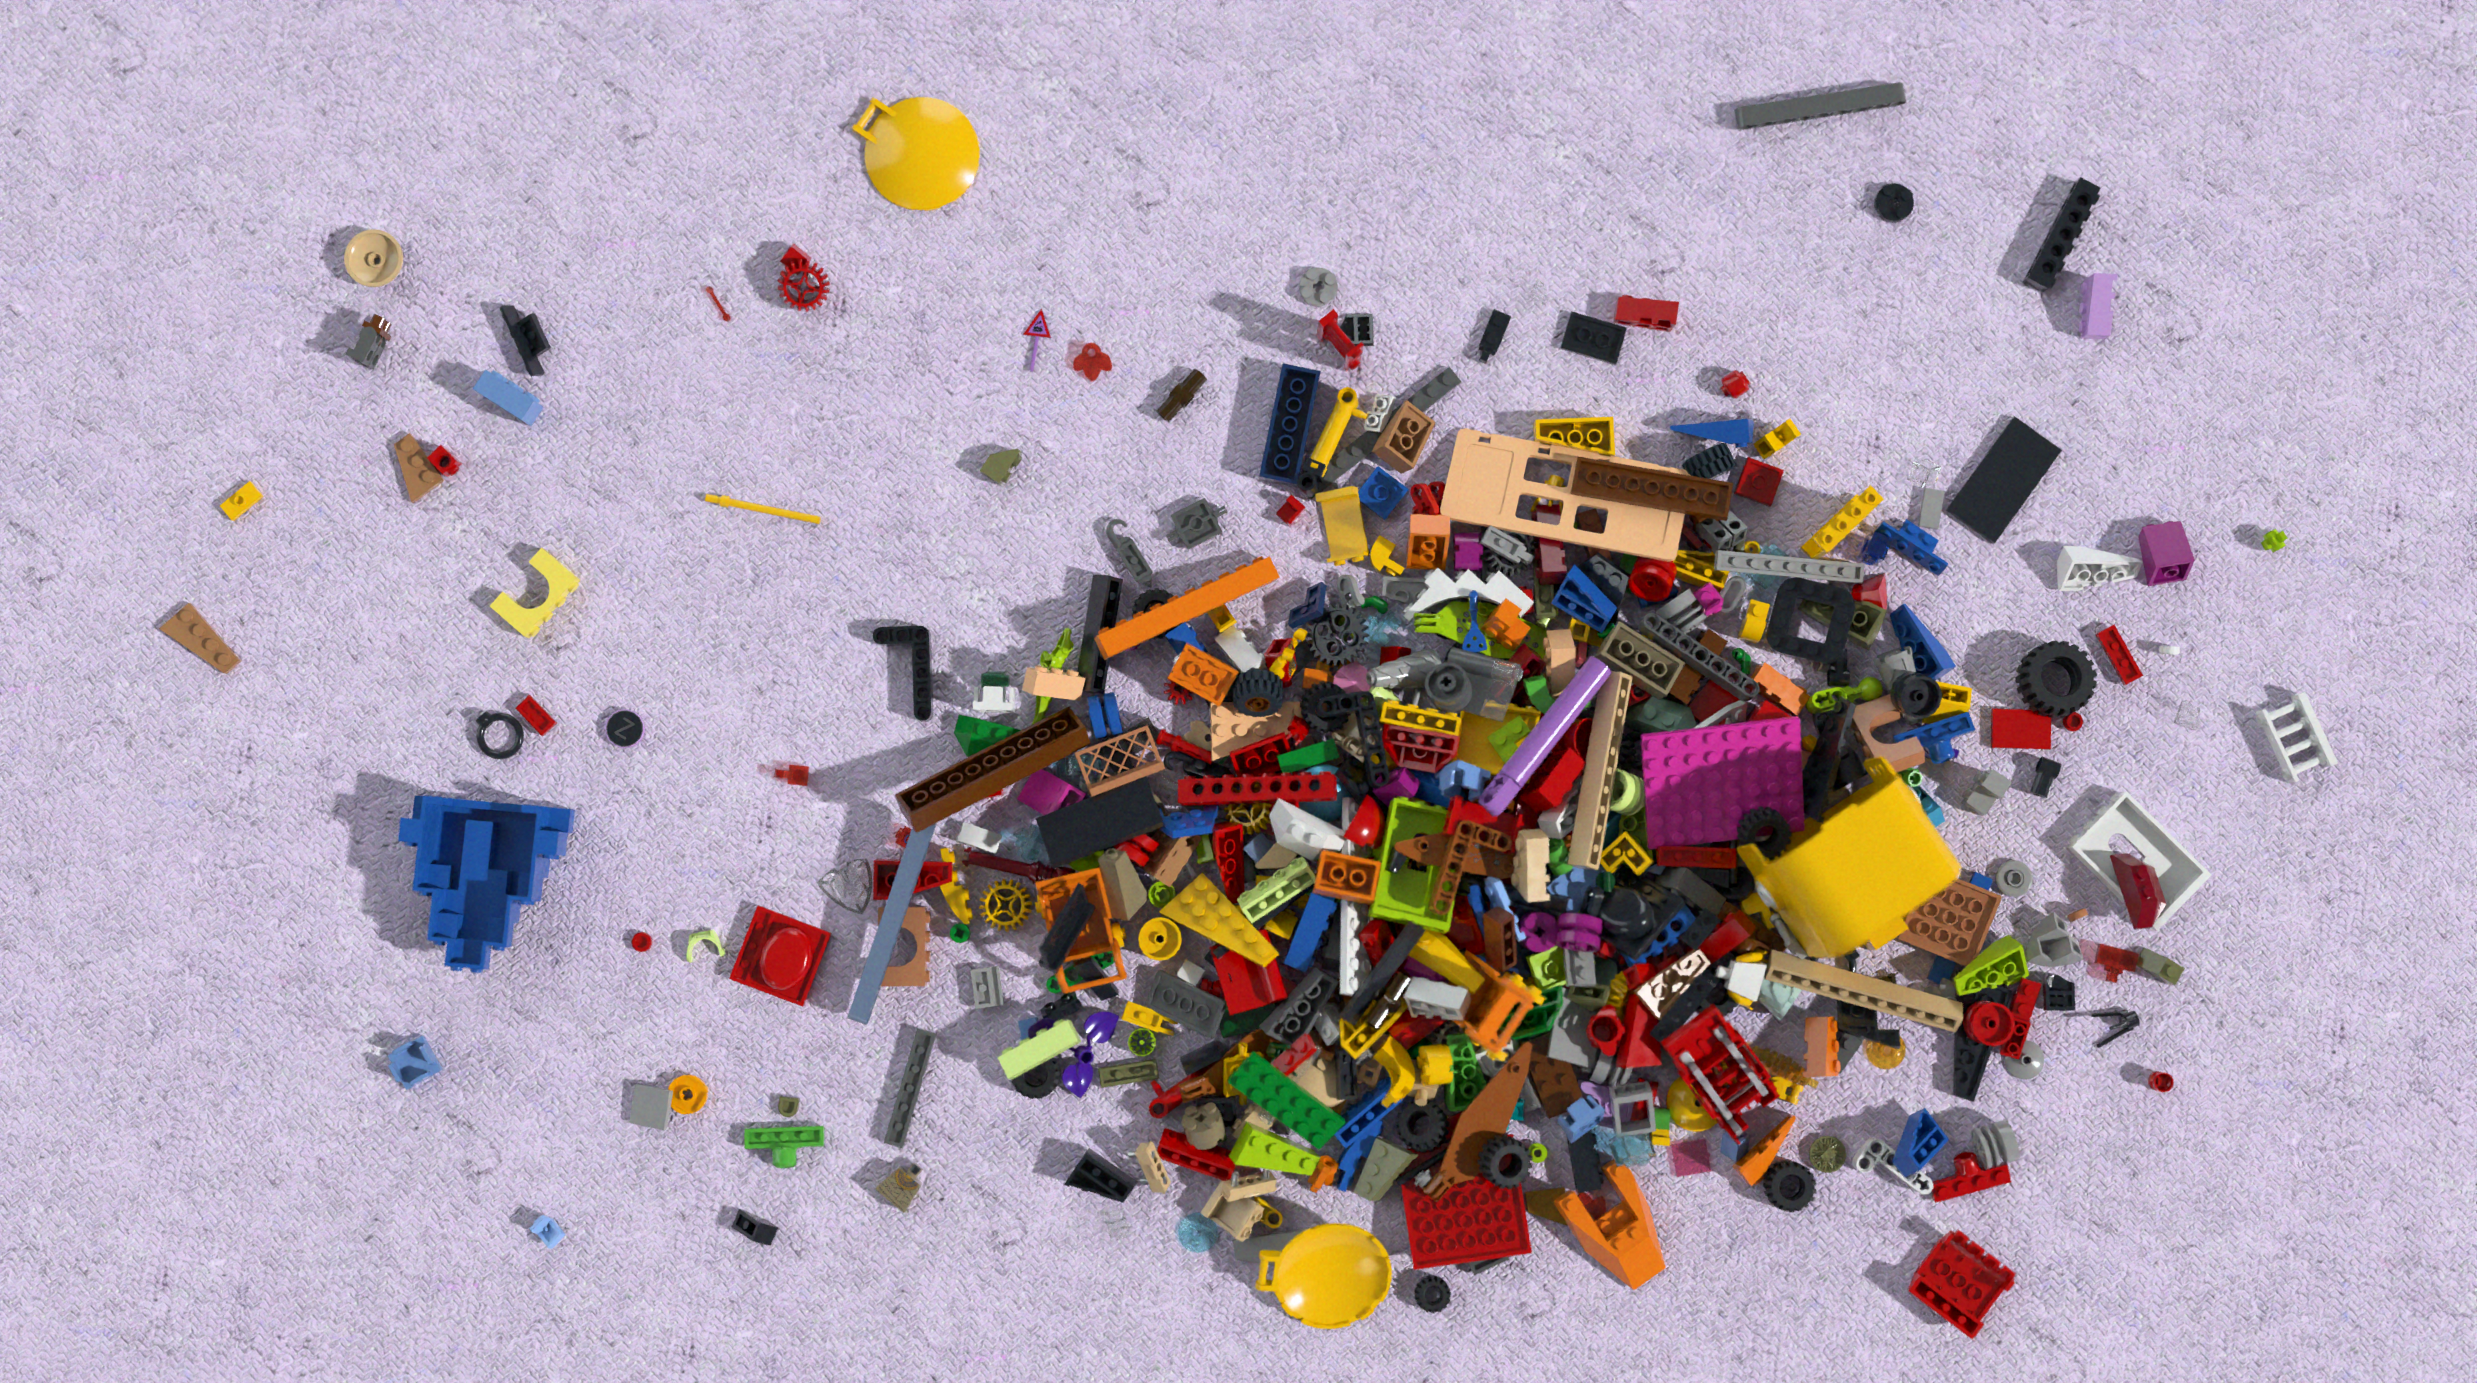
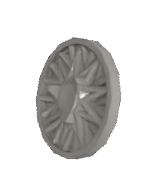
[1995,861,2032,897]

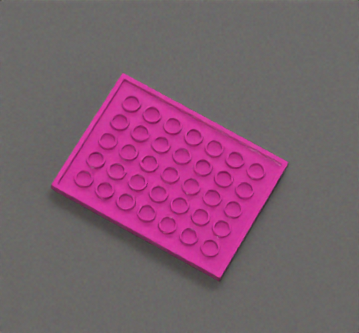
[1641,716,1805,850]

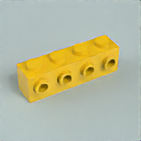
[1379,700,1461,736]

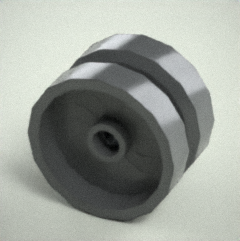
[1425,662,1473,713]

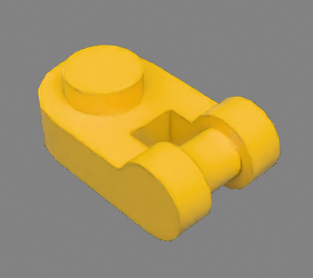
[1768,1076,1804,1105]

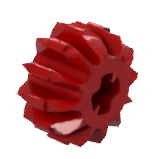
[1164,677,1196,705]

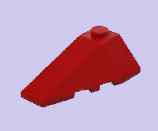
[1212,821,1245,904]
[873,859,953,900]

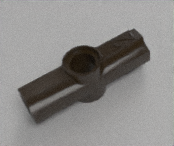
[1156,368,1207,423]
[1364,971,1411,1030]

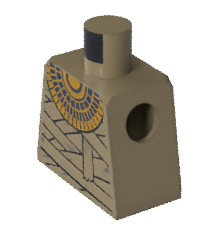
[875,1162,923,1213]

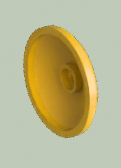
[1666,1076,1722,1132]

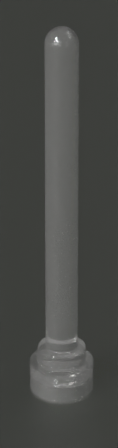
[1258,1046,1321,1125]

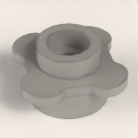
[1415,1169,1433,1189]

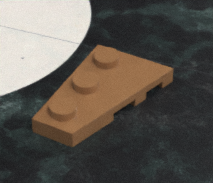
[394,433,445,503]

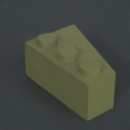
[1353,1138,1418,1201]

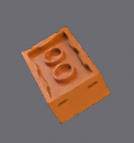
[1168,642,1239,707]

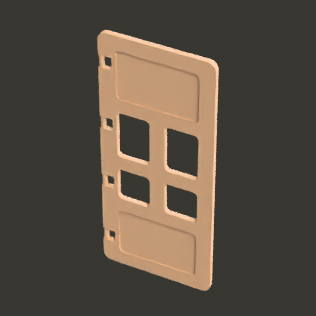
[1440,428,1691,562]

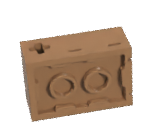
[1135,815,1202,887]

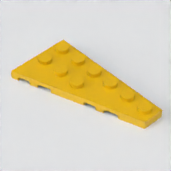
[1159,872,1279,967]

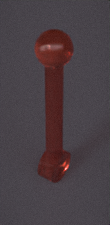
[706,286,731,322]

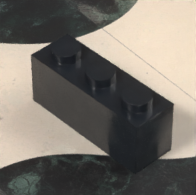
[1566,1130,1604,1193]

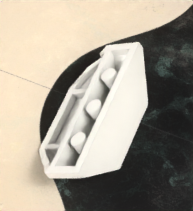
[1269,798,1346,861]

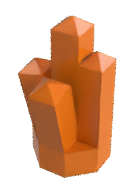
[1307,1155,1339,1193]

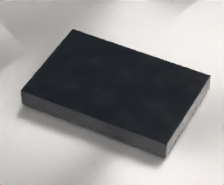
[1560,311,1627,365]

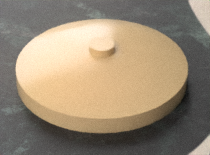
[1288,1030,1359,1108]

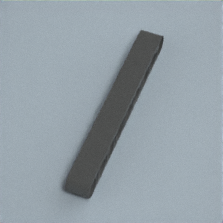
[1734,82,1906,130]

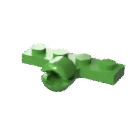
[744,1126,825,1168]

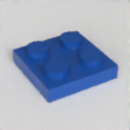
[1358,466,1409,521]

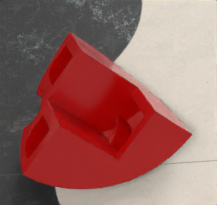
[1343,794,1386,849]

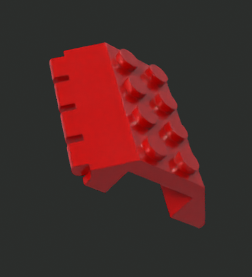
[1907,1229,2016,1340]

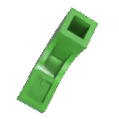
[1523,675,1592,714]

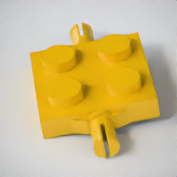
[1224,1042,1263,1105]

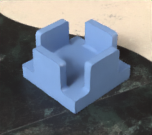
[1435,760,1491,801]
[388,1036,443,1090]
[1557,1095,1605,1143]

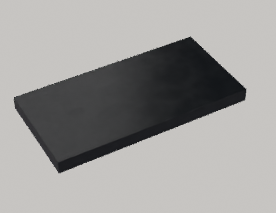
[1946,416,2062,544]
[1036,776,1165,869]

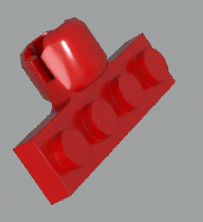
[1931,1152,2011,1203]

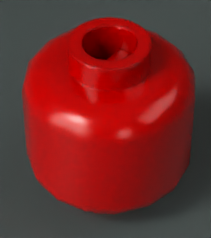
[1720,370,1751,399]

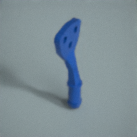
[1462,590,1487,652]

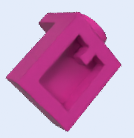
[1693,581,1724,616]

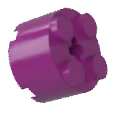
[1453,532,1483,571]
[1516,911,1559,952]

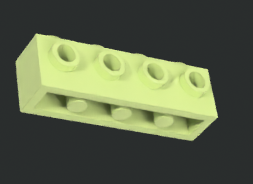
[1237,857,1316,923]
[997,1019,1081,1079]

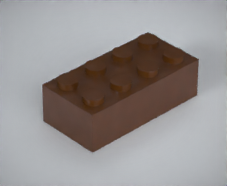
[1519,1031,1584,1119]

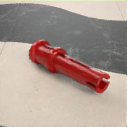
[1156,728,1213,765]

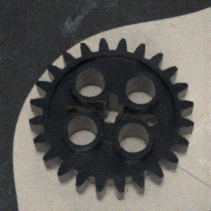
[1307,603,1370,667]

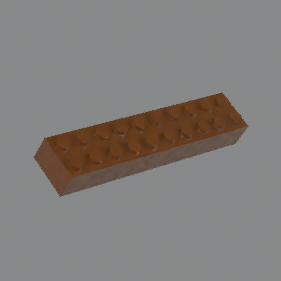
[895,706,1091,833]

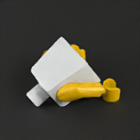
[1716,949,1769,1010]

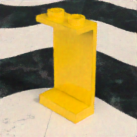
[1315,486,1369,566]

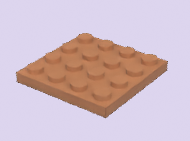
[1897,878,2002,967]

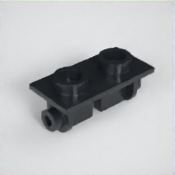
[1680,908,1721,951]
[1040,991,1082,1022]

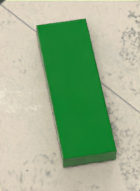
[1277,738,1339,773]

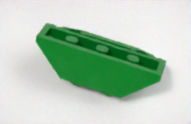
[954,715,1021,757]
[1499,985,1563,1040]

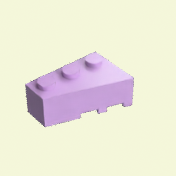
[2079,273,2118,340]

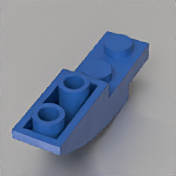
[1336,1120,1383,1192]

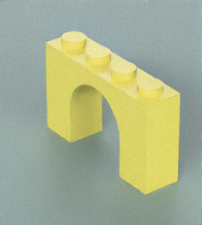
[490,548,580,638]

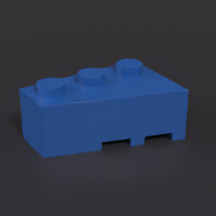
[1892,1108,1949,1178]

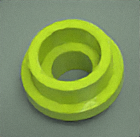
[1528,1143,1547,1163]

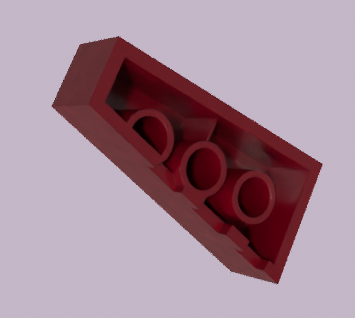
[1531,504,1567,585]

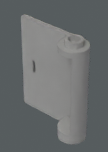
[1547,987,1602,1074]

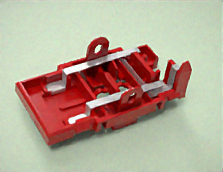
[1661,1004,1780,1145]

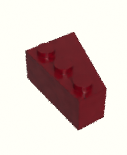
[1489,643,1546,708]

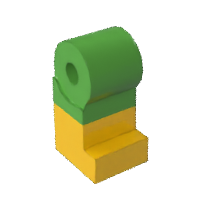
[1649,1107,1670,1146]

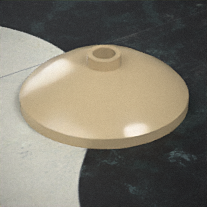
[344,229,403,287]

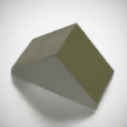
[1567,984,1611,1011]

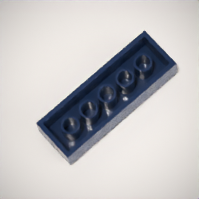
[1259,363,1321,488]

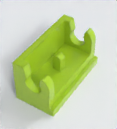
[1196,833,1216,865]

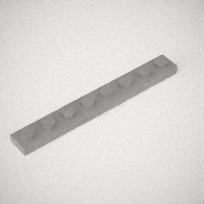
[1714,550,1865,583]

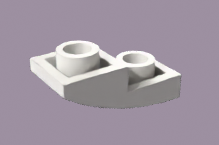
[1363,394,1396,432]
[956,822,1002,854]

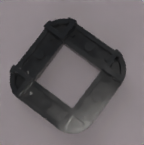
[1766,578,1856,665]

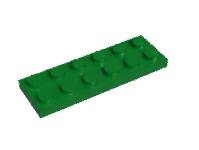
[1228,1051,1345,1150]

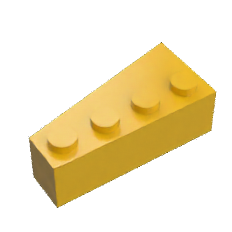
[1533,417,1615,457]

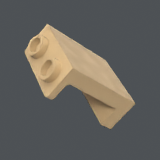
[1200,1180,1265,1242]

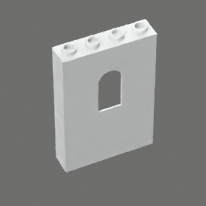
[2067,791,2211,931]

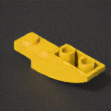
[940,848,973,925]

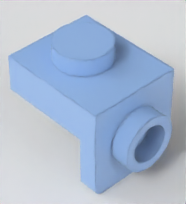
[530,1215,566,1249]

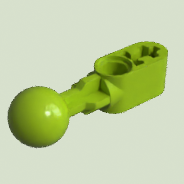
[1806,677,1883,714]

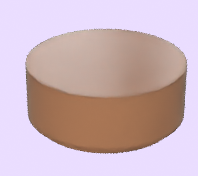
[2067,908,2089,922]

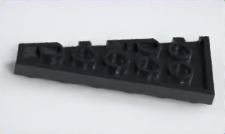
[1335,753,1412,863]
[1953,970,2012,1102]

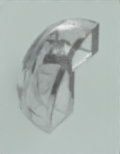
[817,859,873,914]

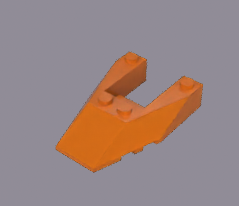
[1552,1157,1666,1290]

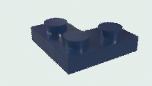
[1288,582,1327,629]

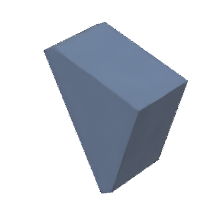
[1243,832,1273,863]

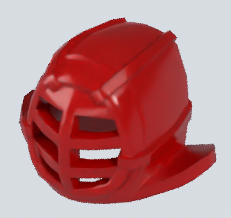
[1585,1005,1625,1056]

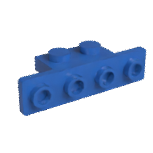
[1873,519,1948,576]

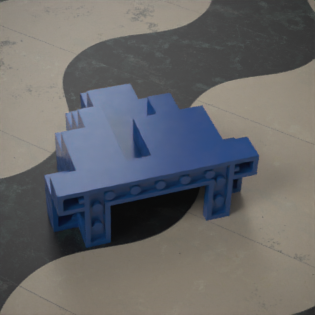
[398,795,575,973]

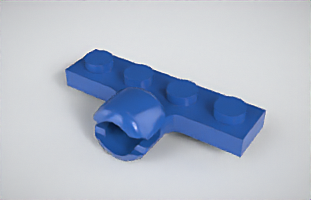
[1893,712,1975,764]

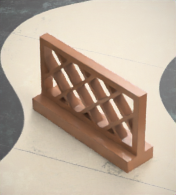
[1074,725,1165,797]

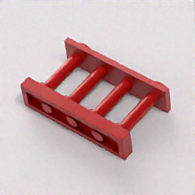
[1316,309,1364,371]

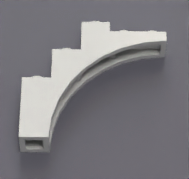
[1403,568,1534,623]

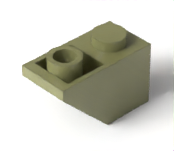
[980,449,1022,486]

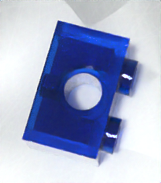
[1858,531,1893,566]

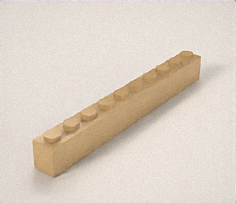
[1568,671,1632,870]
[1765,950,1963,1033]

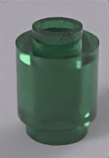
[981,671,1010,691]

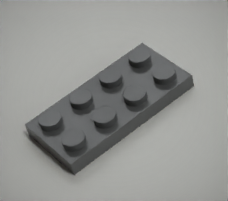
[1144,970,1227,1039]

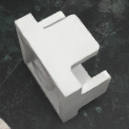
[973,686,1015,713]

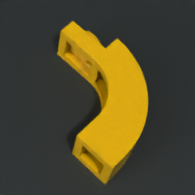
[1373,1036,1415,1108]

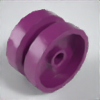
[1556,913,1602,952]

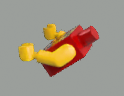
[1264,628,1308,688]

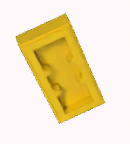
[220,481,264,521]

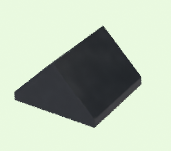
[1196,1096,1237,1127]

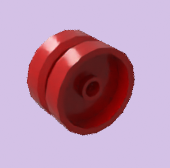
[1628,556,1677,602]
[1113,834,1159,867]
[1963,1000,2015,1046]

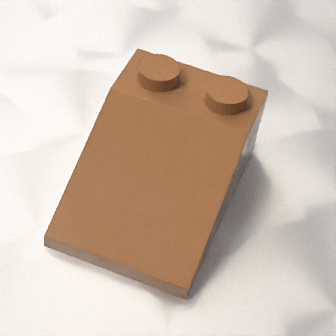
[1372,400,1436,474]

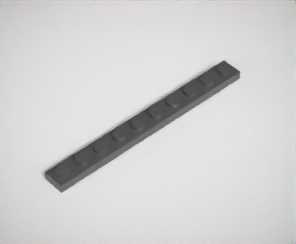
[1304,367,1461,501]

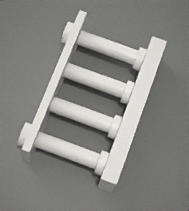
[2256,692,2338,783]

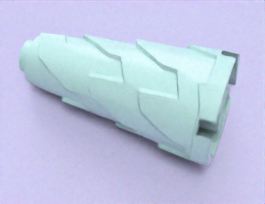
[1726,957,1802,1020]

